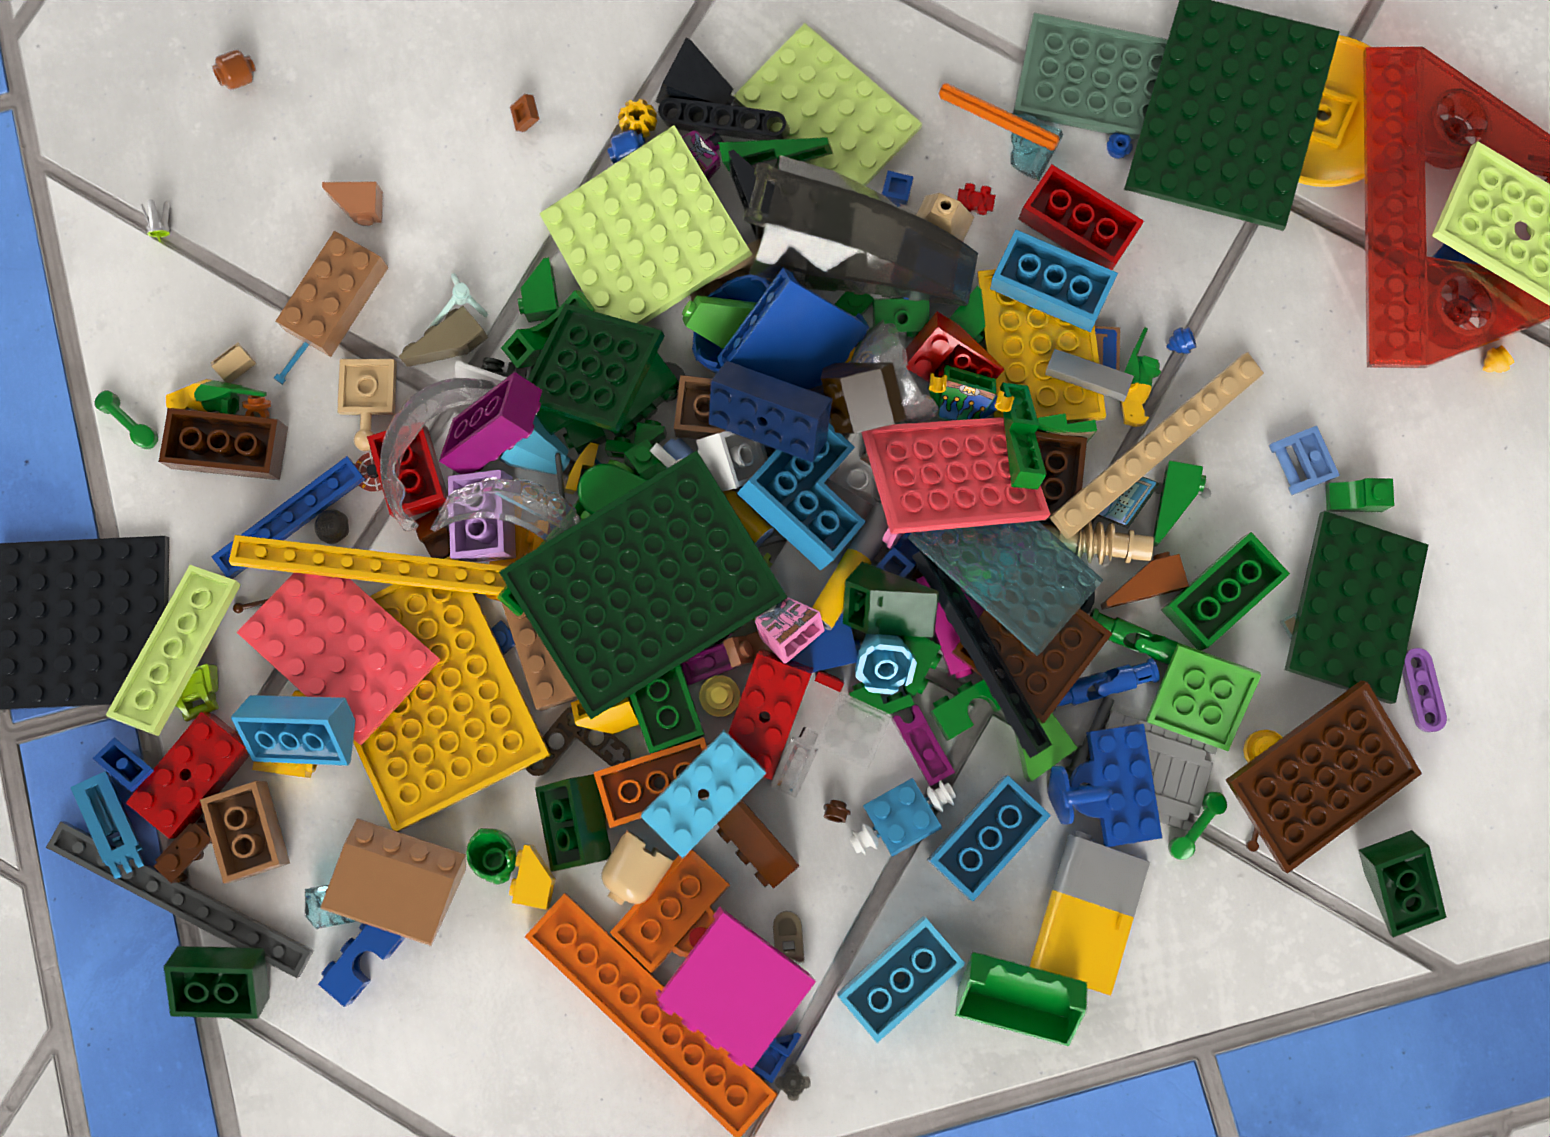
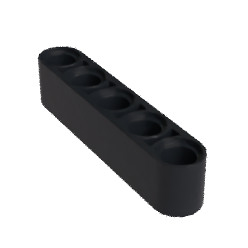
[658,98,790,140]

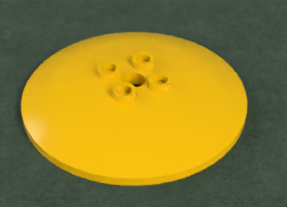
[1299,35,1409,187]

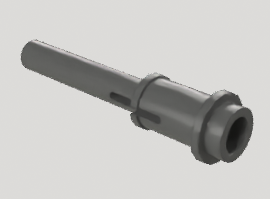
[1065,696,1115,779]

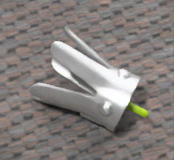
[140,199,170,242]

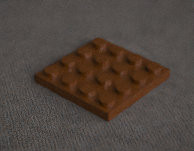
[951,563,1112,724]

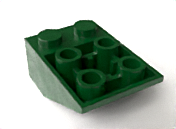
[843,562,939,637]

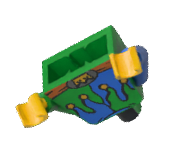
[928,365,1015,421]

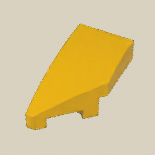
[564,443,599,495]

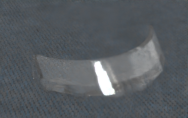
[380,378,497,531]
[430,477,582,542]

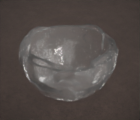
[850,320,939,424]

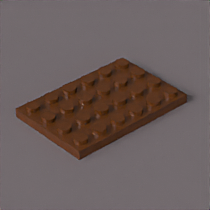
[1225,680,1422,874]

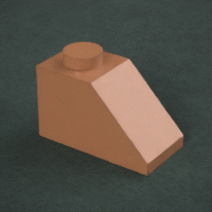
[322,182,383,226]

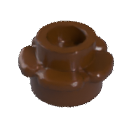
[823,800,851,823]

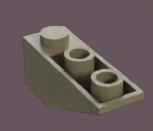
[398,306,488,367]

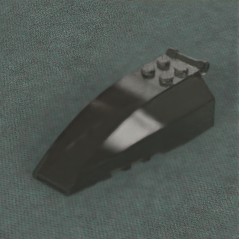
[744,155,978,306]

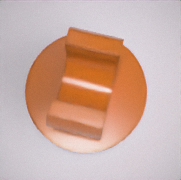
[242,395,271,418]

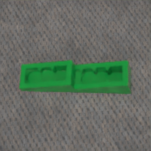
[718,137,833,172]
[1000,382,1047,490]

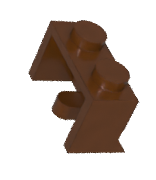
[154,818,212,883]

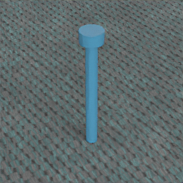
[274,342,309,385]

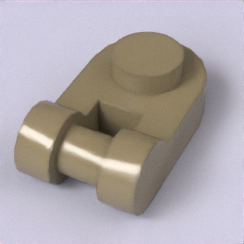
[773,911,805,963]

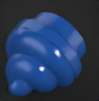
[1166,327,1197,354]

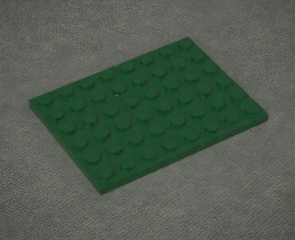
[1124,0,1340,231]
[499,450,788,719]

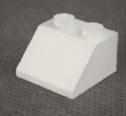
[696,431,768,492]

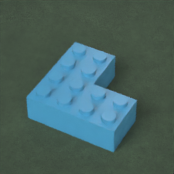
[737,423,865,571]

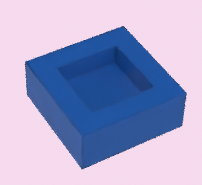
[881,170,914,205]
[491,620,515,655]

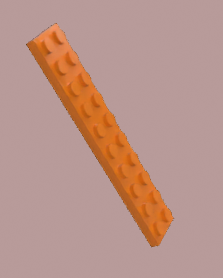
[525,893,778,1137]

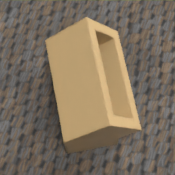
[210,342,256,383]

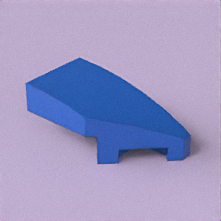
[749,1033,801,1084]

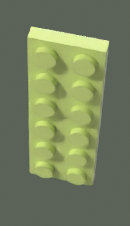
[106,565,241,736]

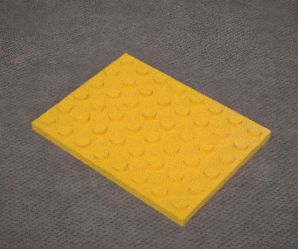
[353,556,551,832]

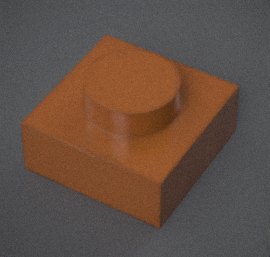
[510,94,540,132]

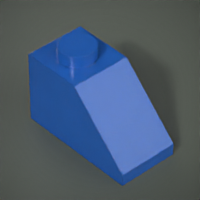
[92,737,154,792]

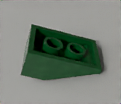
[1358,830,1447,938]

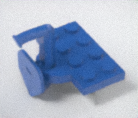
[1048,724,1162,847]

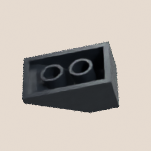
[728,150,791,240]

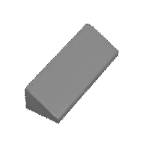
[1045,349,1134,402]

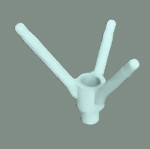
[429,273,488,328]

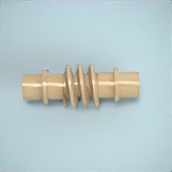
[1037,521,1154,565]

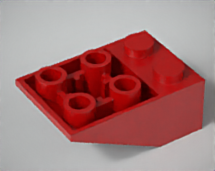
[904,311,1004,382]

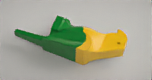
[1120,327,1161,427]
[166,379,267,415]

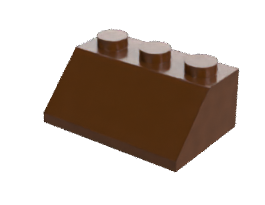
[716,799,799,889]

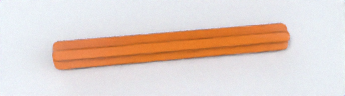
[939,83,1059,151]

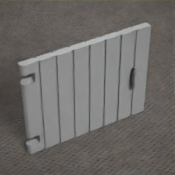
[1105,711,1217,831]

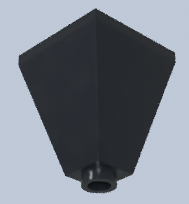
[656,37,735,105]

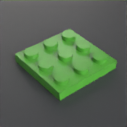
[1146,643,1262,751]

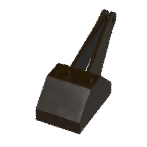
[807,362,907,434]

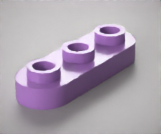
[1402,648,1447,732]

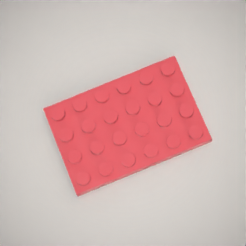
[861,417,1050,534]
[236,573,440,745]

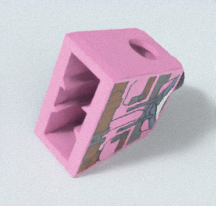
[755,597,825,664]

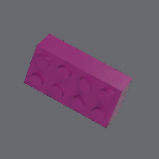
[439,372,542,474]

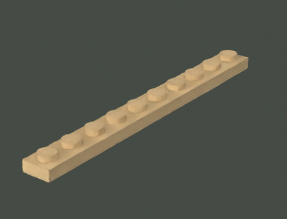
[1049,352,1264,539]

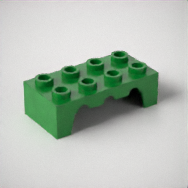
[955,952,1087,1046]

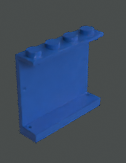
[717,268,870,389]

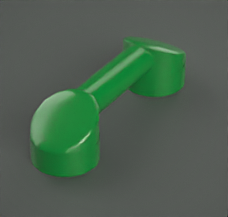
[94,390,158,449]
[1168,792,1227,860]

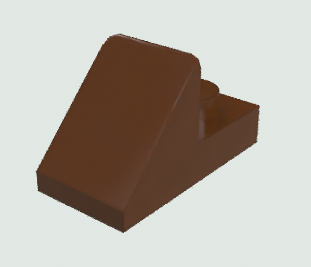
[413,509,450,559]

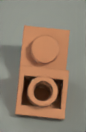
[723,631,775,668]

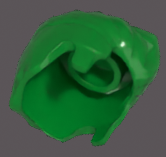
[466,828,517,885]

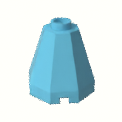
[499,415,571,475]
[855,633,917,694]

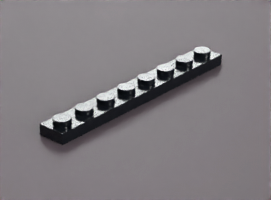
[912,545,1052,758]

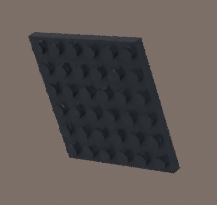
[0,536,169,710]

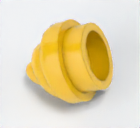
[1483,345,1515,373]

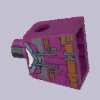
[682,131,724,181]

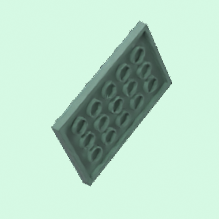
[1013,13,1168,140]

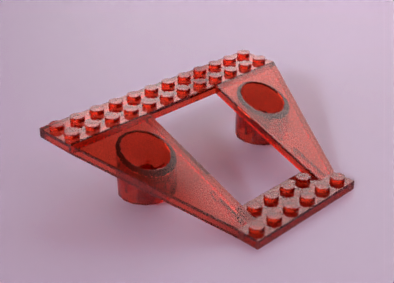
[1363,46,1550,368]

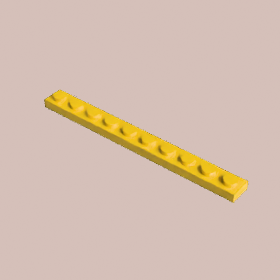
[229,535,507,596]

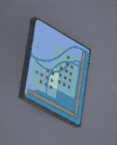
[1097,477,1159,529]

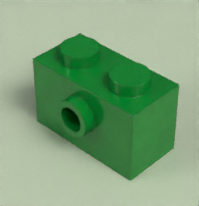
[872,297,930,338]

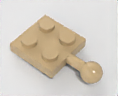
[337,359,397,451]

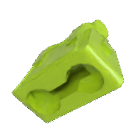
[175,664,219,722]

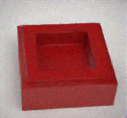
[815,670,845,692]

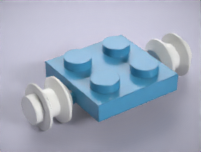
[849,778,956,857]

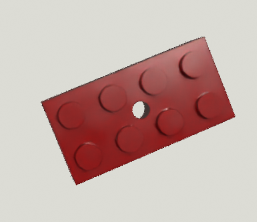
[1018,164,1144,271]
[728,649,814,780]
[126,711,250,839]

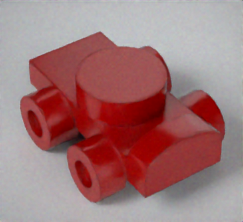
[957,183,996,215]

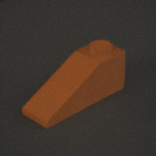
[1101,552,1189,610]

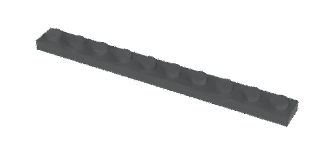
[46,822,314,978]

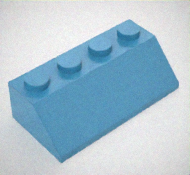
[231,695,356,766]

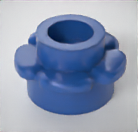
[1106,133,1133,159]

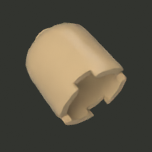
[601,830,673,905]

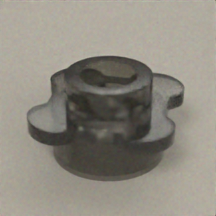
[776,1064,811,1101]

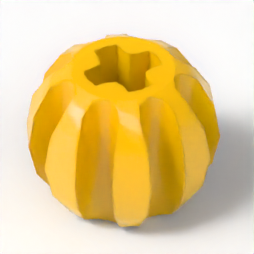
[618,98,658,138]

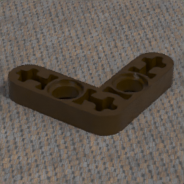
[526,707,631,776]

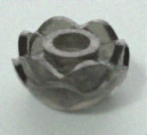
[314,509,349,544]

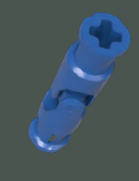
[1054,658,1160,711]

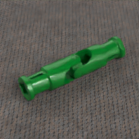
[1090,608,1178,665]

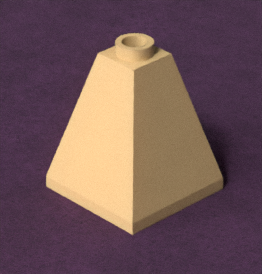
[910,193,974,256]

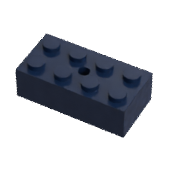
[709,361,832,463]

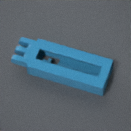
[70,771,144,879]

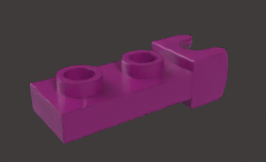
[891,704,955,787]

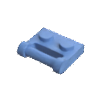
[1269,426,1340,496]

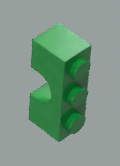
[929,679,1001,741]

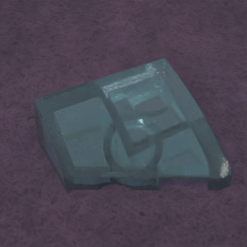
[1011,114,1064,181]

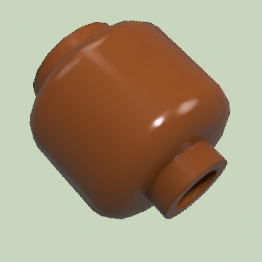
[212,50,256,90]

